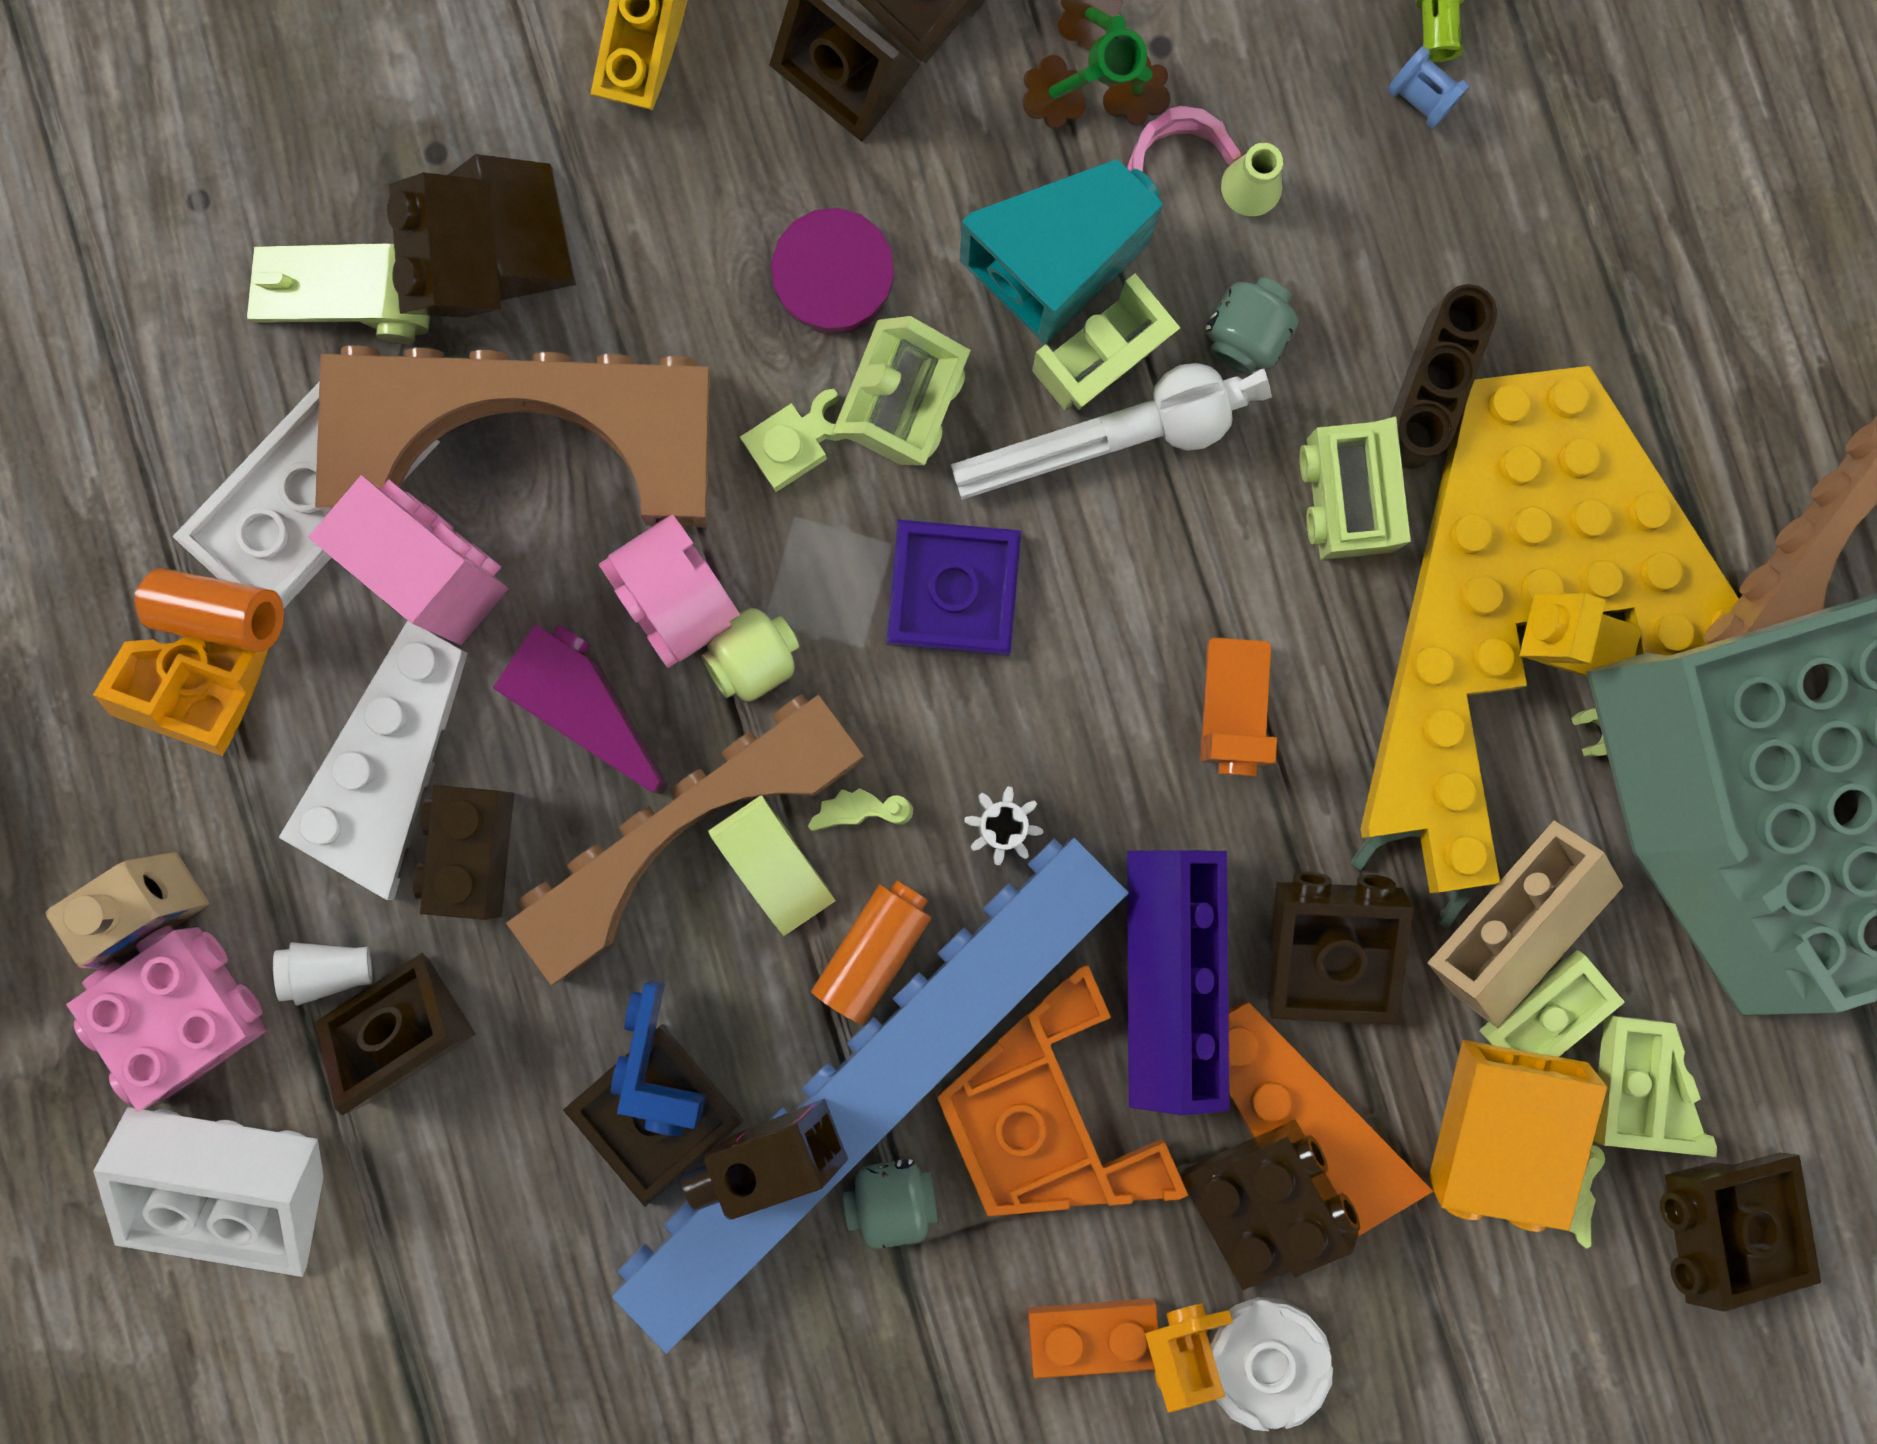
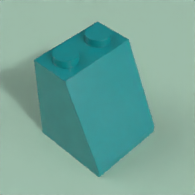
[959,159,1164,345]

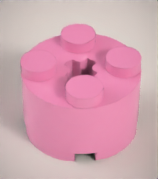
[599,514,740,668]

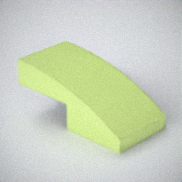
[708,795,836,936]

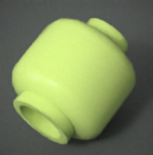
[701,608,799,702]

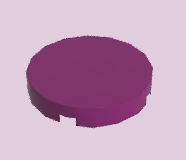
[771,208,894,334]

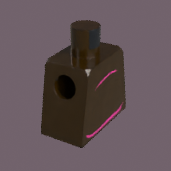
[682,1098,848,1220]

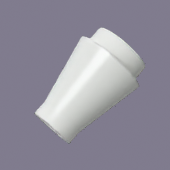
[273,942,373,1006]

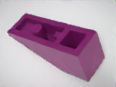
[493,624,668,794]

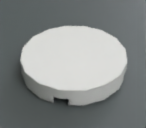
[1208,1297,1333,1431]

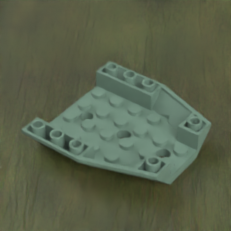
[1586,594,1877,1015]

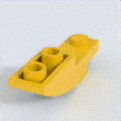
[590,0,688,111]

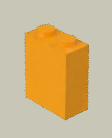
[1428,1040,1607,1232]

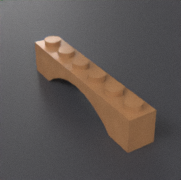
[1704,415,1877,682]
[506,694,866,986]

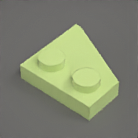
[1593,1015,1717,1157]

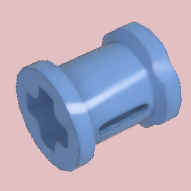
[1386,46,1470,131]

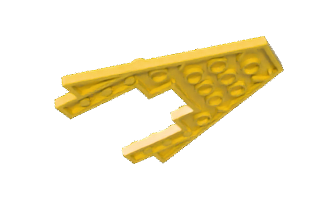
[1360,366,1739,893]

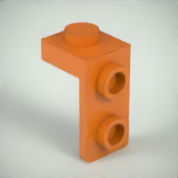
[1200,637,1277,777]

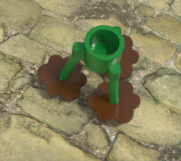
[1023,0,1170,129]

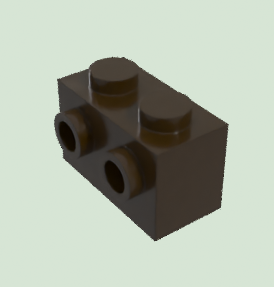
[387,172,501,318]
[413,785,514,920]

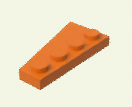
[1229,1000,1434,1237]

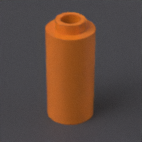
[134,568,284,652]
[811,880,933,1026]

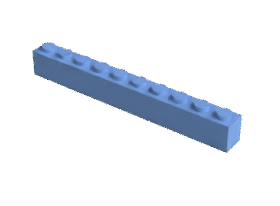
[612,838,1129,1354]

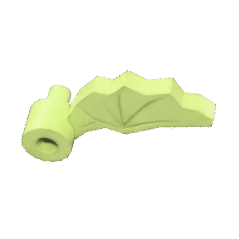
[808,788,913,831]
[1570,1142,1605,1249]

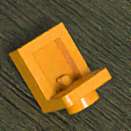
[1145,1303,1233,1413]

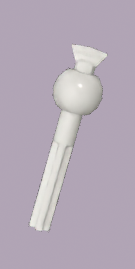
[951,363,1272,500]

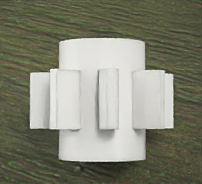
[964,786,1043,865]

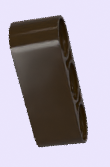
[1390,284,1497,469]

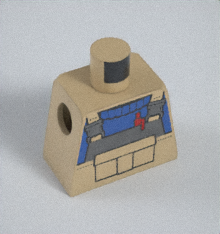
[45,852,210,970]

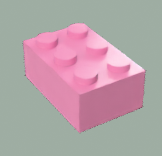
[308,475,510,645]

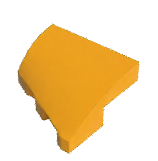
[93,637,268,756]

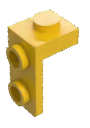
[1519,593,1641,678]

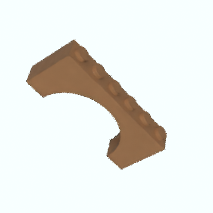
[315,346,711,527]

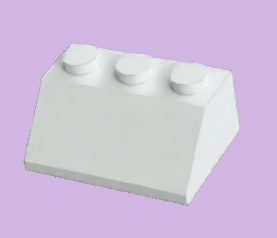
[93,1107,324,1277]

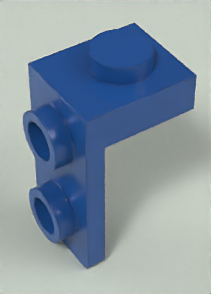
[611,980,707,1136]

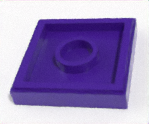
[886,519,1021,656]

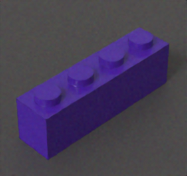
[1127,850,1229,1115]

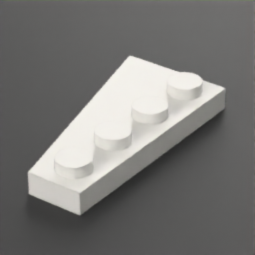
[279,620,468,900]

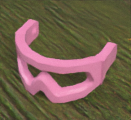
[1127,106,1241,172]

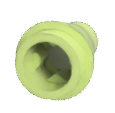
[1221,143,1283,216]

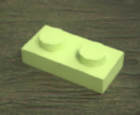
[1479,949,1625,1057]

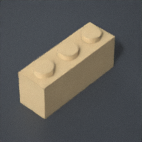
[1428,820,1623,1028]

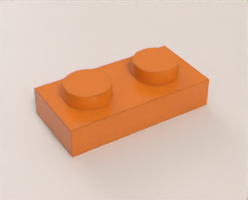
[1028,1298,1158,1379]

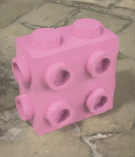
[66,925,268,1112]

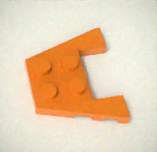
[937,963,1188,1216]

